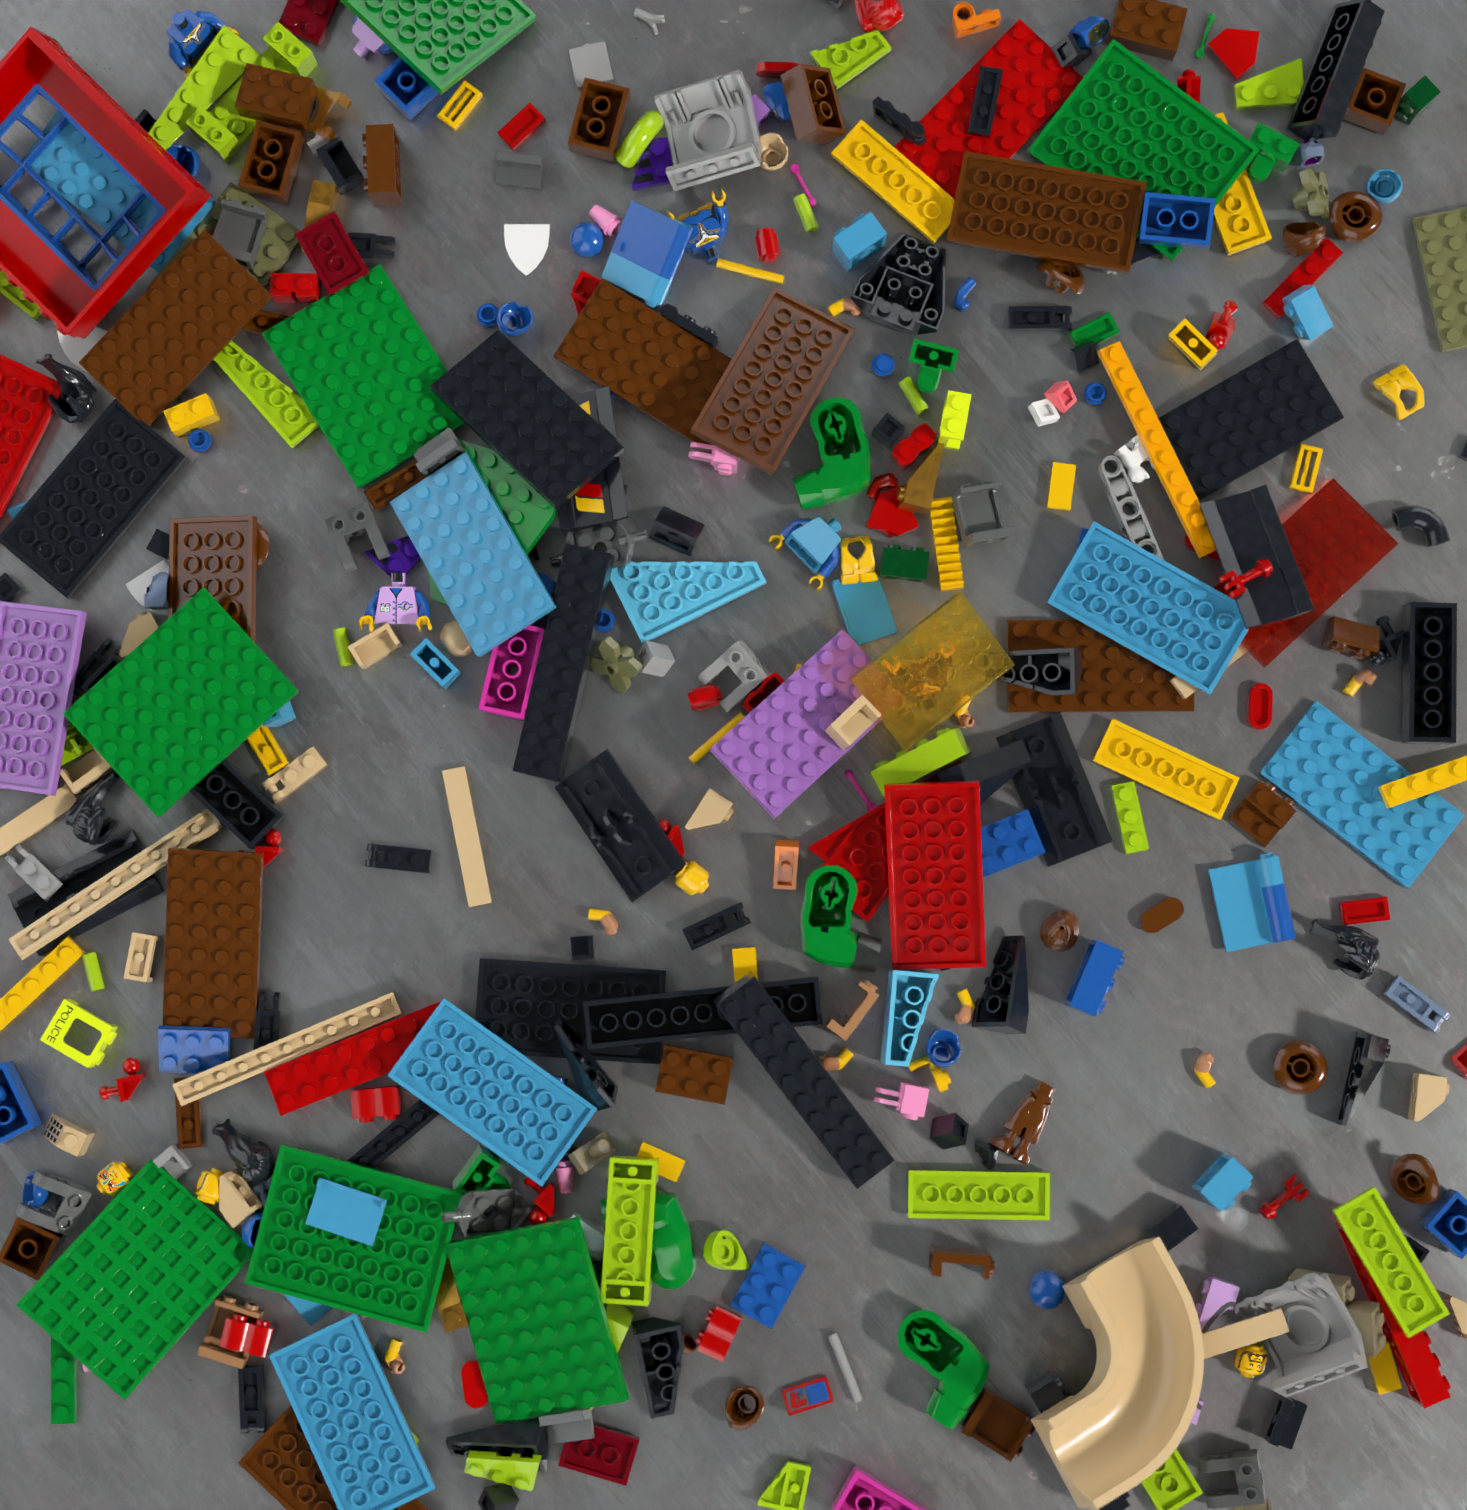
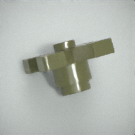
[1292,168,1332,220]
[589,636,643,695]

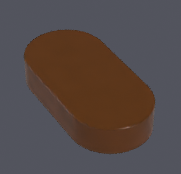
[1139,897,1184,933]

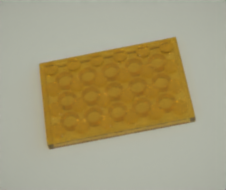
[849,591,1015,752]

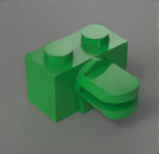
[1247,123,1300,182]
[909,338,960,393]
[452,1144,511,1195]

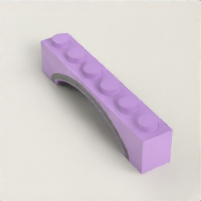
[1191,1276,1240,1425]

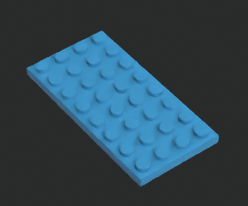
[23,110,216,273]
[390,452,557,657]
[1047,522,1249,695]
[1259,700,1465,889]
[387,998,598,1186]
[269,1313,436,1510]

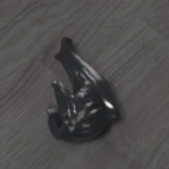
[36,354,96,424]
[65,773,120,846]
[1309,919,1380,980]
[213,1119,275,1183]

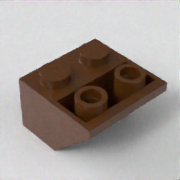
[1322,616,1379,660]

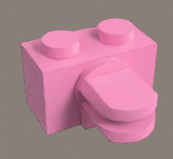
[688,442,739,476]
[873,1082,929,1120]

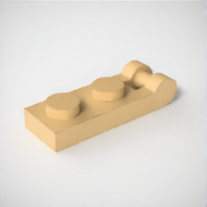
[261,746,328,804]

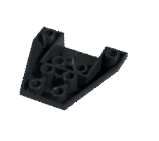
[851,233,946,336]

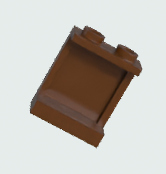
[928,1246,994,1280]
[960,1387,1035,1463]

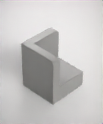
[636,640,675,677]
[153,1144,194,1180]

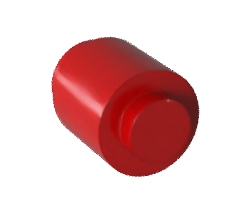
[754,228,781,264]
[687,683,723,711]

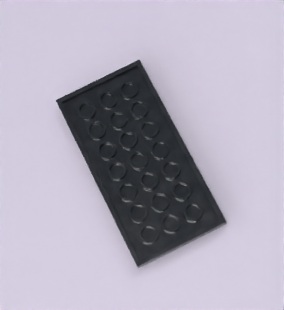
[430,330,624,510]
[1158,339,1344,501]
[0,399,187,599]
[475,958,666,1065]

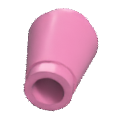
[589,205,622,237]
[554,1157,576,1193]

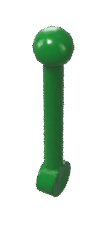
[1195,13,1216,59]

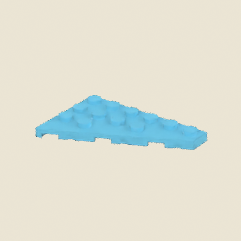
[610,561,767,645]

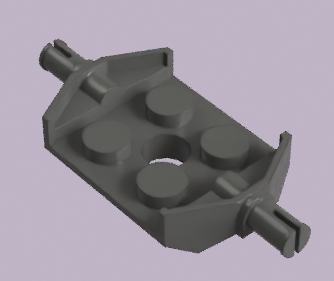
[550,520,648,569]
[441,1188,540,1239]

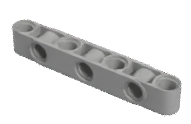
[1098,455,1164,560]

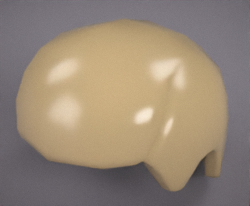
[760,132,789,171]
[440,620,473,657]

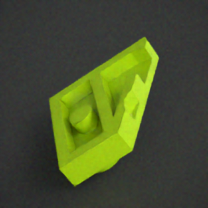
[757,1461,811,1510]

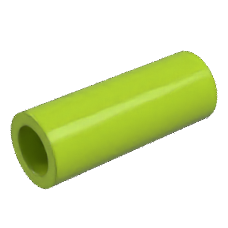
[793,193,819,233]
[898,376,929,415]
[333,627,354,667]
[82,952,105,992]

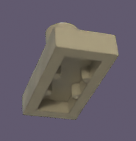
[568,1131,616,1175]

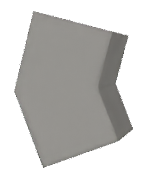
[307,129,334,159]

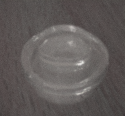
[1224,1207,1248,1231]

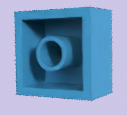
[832,212,887,272]
[1192,1153,1253,1211]

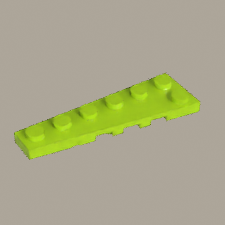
[148,25,261,150]
[214,341,319,449]

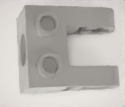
[697,640,771,713]

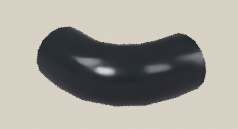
[1391,505,1450,547]

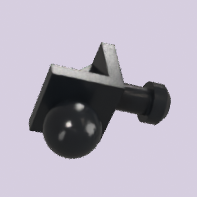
[1369,615,1405,666]

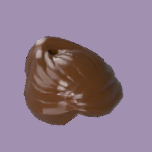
[1282,222,1326,257]
[1040,909,1079,952]
[725,1385,765,1430]

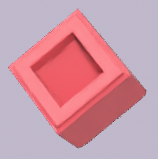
[1044,381,1077,413]

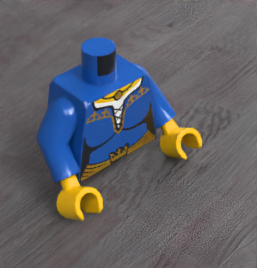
[166,9,239,79]
[666,188,729,262]

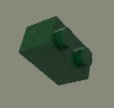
[1395,75,1441,125]
[879,544,929,583]

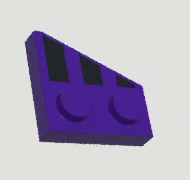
[632,137,673,191]
[365,535,421,577]

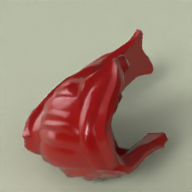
[854,0,905,33]

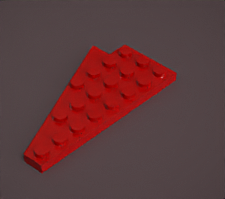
[808,759,963,922]

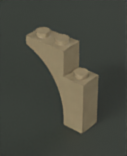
[1288,1268,1386,1357]

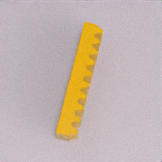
[929,497,964,592]

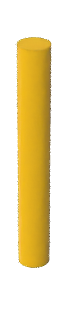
[716,258,785,284]
[688,712,745,764]

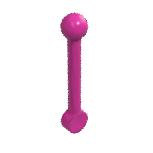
[790,164,816,207]
[844,770,876,811]

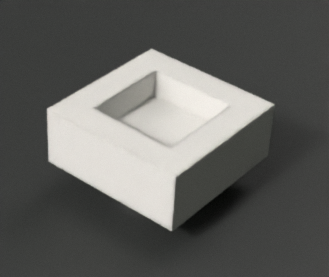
[1028,399,1060,427]

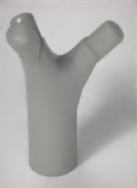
[634,8,665,35]

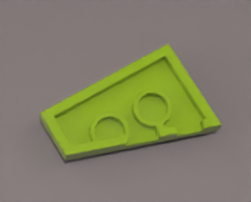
[809,30,891,90]
[1234,58,1304,109]
[464,1450,542,1491]

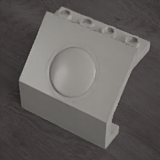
[654,69,762,191]
[1234,1272,1367,1397]

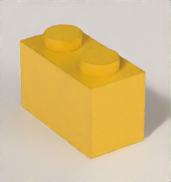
[1168,319,1218,371]
[163,393,221,438]

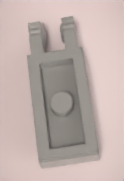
[5,844,63,901]

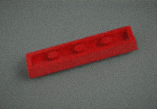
[1262,238,1343,319]

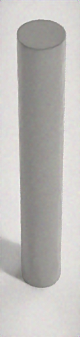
[828,1332,863,1403]

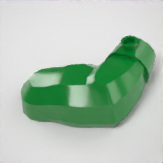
[792,397,871,510]
[601,1190,697,1289]
[898,1310,990,1430]

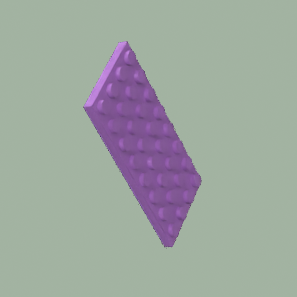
[0,601,87,796]
[710,629,906,820]

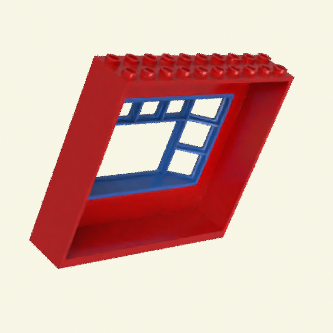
[0,26,212,339]

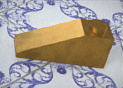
[301,179,340,253]
[897,443,944,515]
[436,1257,469,1333]

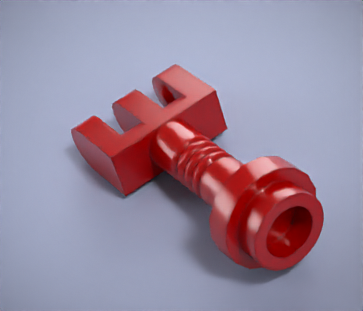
[1219,559,1273,599]
[1259,1174,1310,1220]

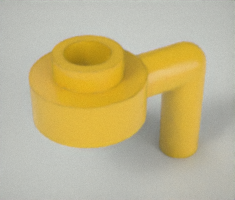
[908,1055,951,1092]

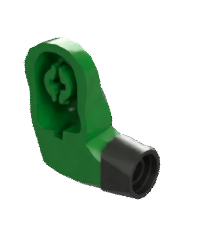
[800,865,882,972]

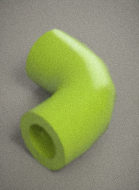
[615,110,664,168]

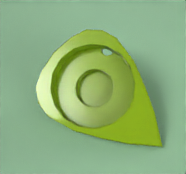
[703,1230,750,1270]

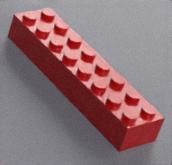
[264,1001,441,1116]
[1336,1222,1451,1408]

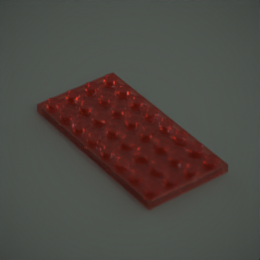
[1214,478,1398,668]

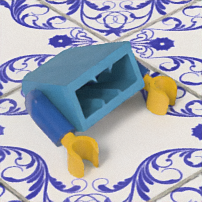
[769,517,841,590]

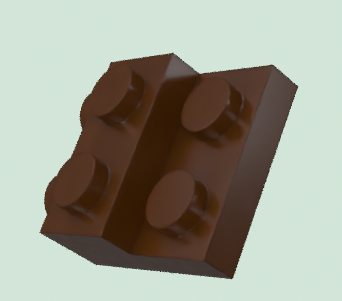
[1228,781,1297,847]

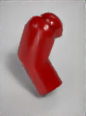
[866,473,898,500]

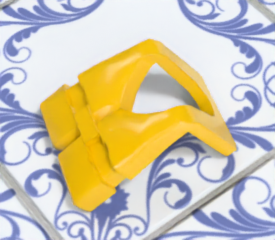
[1373,364,1425,420]
[839,535,878,585]

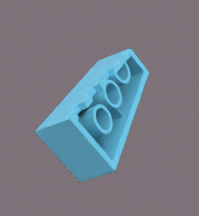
[880,970,939,1067]

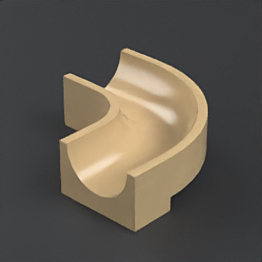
[1031,1237,1204,1510]

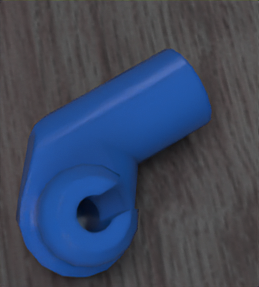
[954,277,977,312]

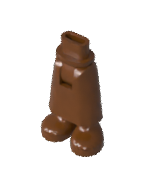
[989,1080,1056,1166]

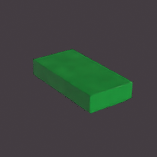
[1068,312,1120,347]

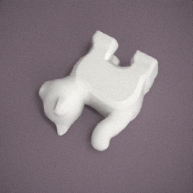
[1114,434,1155,483]

